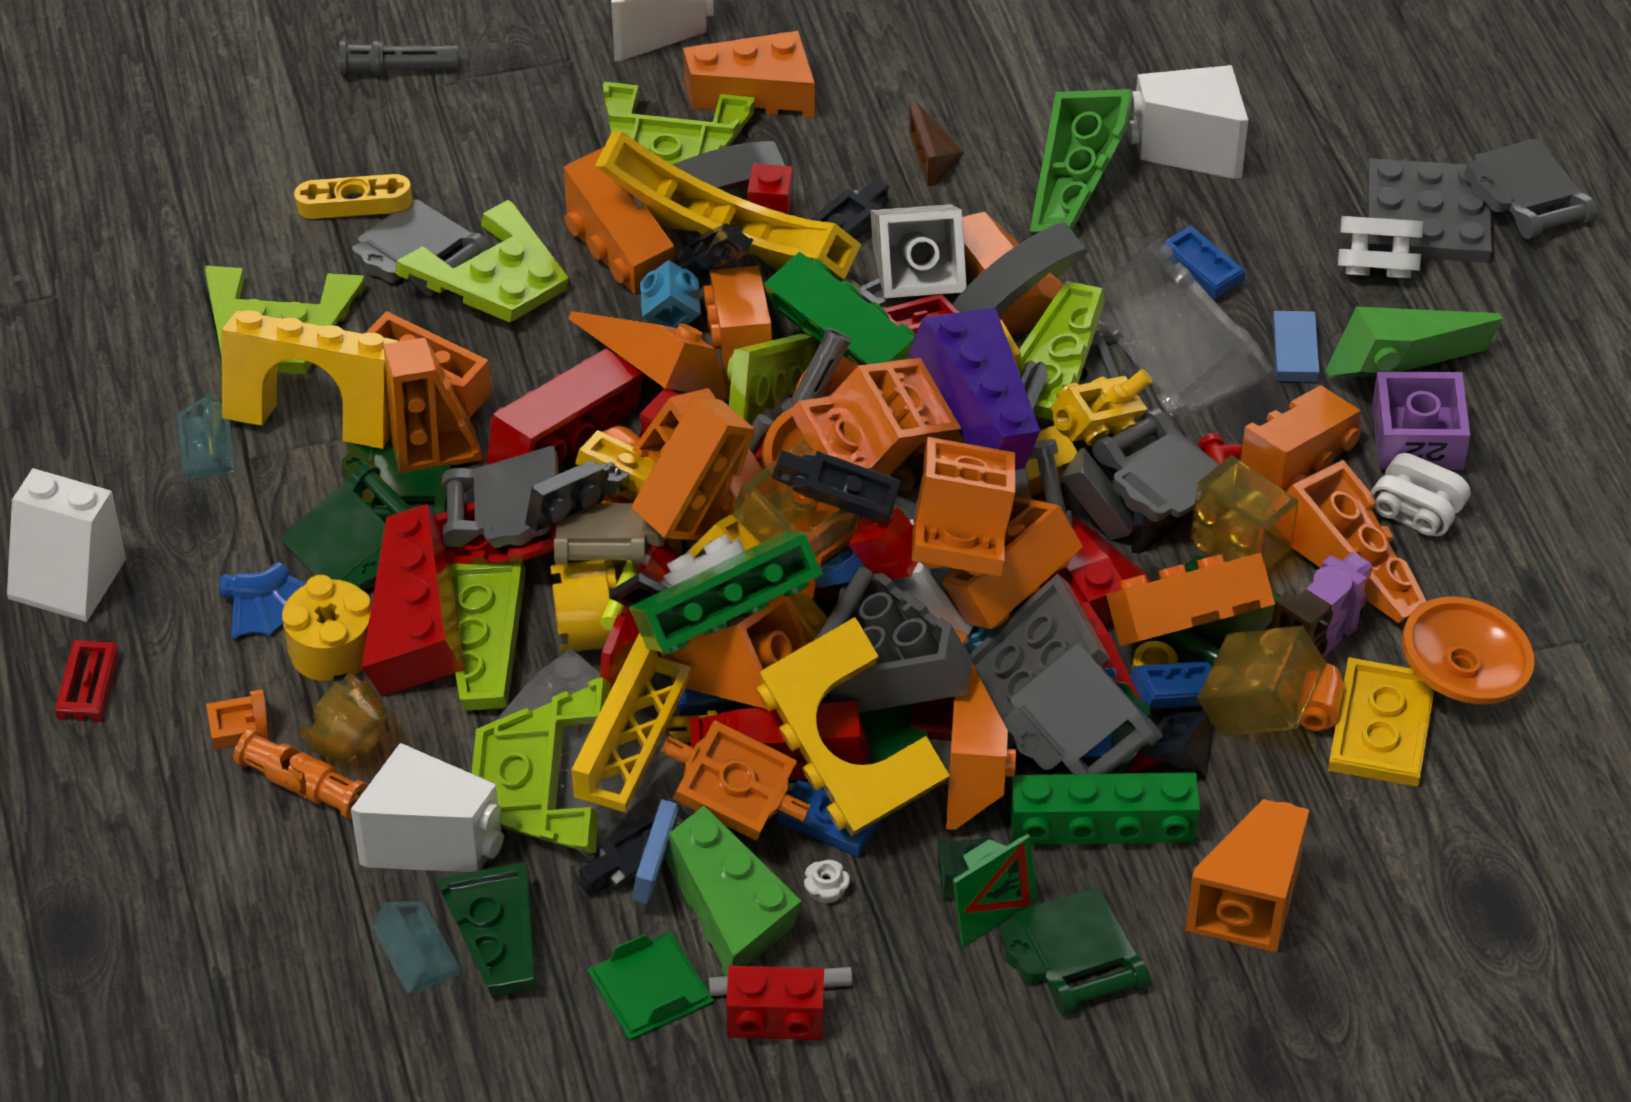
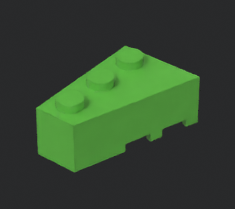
[665,806,801,976]

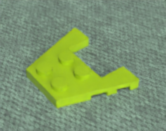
[603,82,755,164]
[395,200,569,322]
[205,266,365,374]
[471,677,611,853]

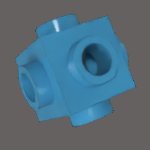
[640,260,701,328]

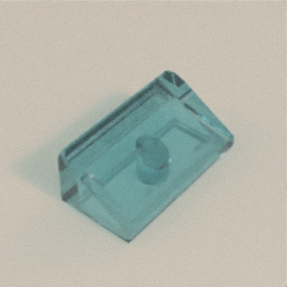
[176,394,235,479]
[372,901,461,993]

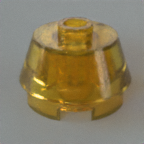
[298,672,388,764]

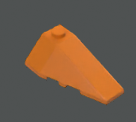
[962,212,1064,335]
[568,311,728,400]
[1266,460,1427,623]
[946,663,1016,830]

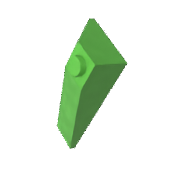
[1030,89,1133,236]
[1325,307,1503,377]

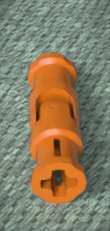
[233,728,369,820]

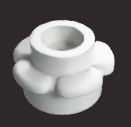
[804,860,850,903]

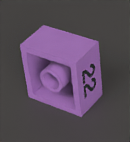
[1372,372,1470,470]

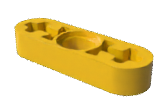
[294,174,413,219]

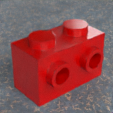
[726,966,824,1040]

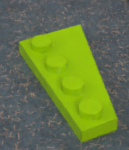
[1019,281,1106,420]
[727,334,816,424]
[451,561,526,711]

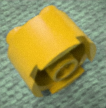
[550,560,616,654]
[282,575,371,682]

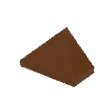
[909,103,964,187]

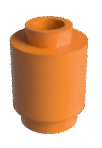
[1293,663,1345,731]

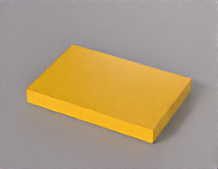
[1328,657,1434,787]

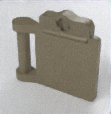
[554,503,667,565]

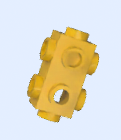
[1050,369,1153,446]

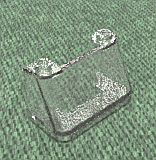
[1096,237,1275,417]

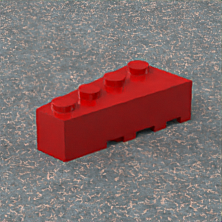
[486,349,644,465]
[361,504,465,697]

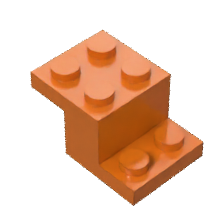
[790,358,961,474]
[912,437,1015,577]

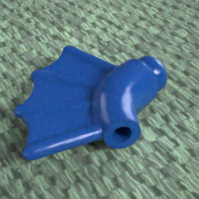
[219,562,306,639]

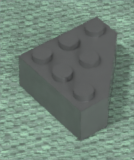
[828,573,972,713]

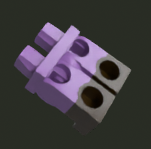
[1266,552,1373,678]

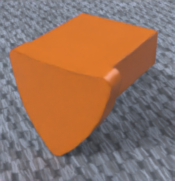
[206,689,270,749]

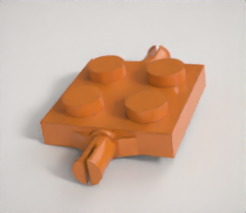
[661,720,811,841]

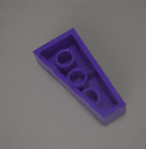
[908,308,1040,470]

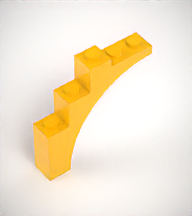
[595,131,861,280]

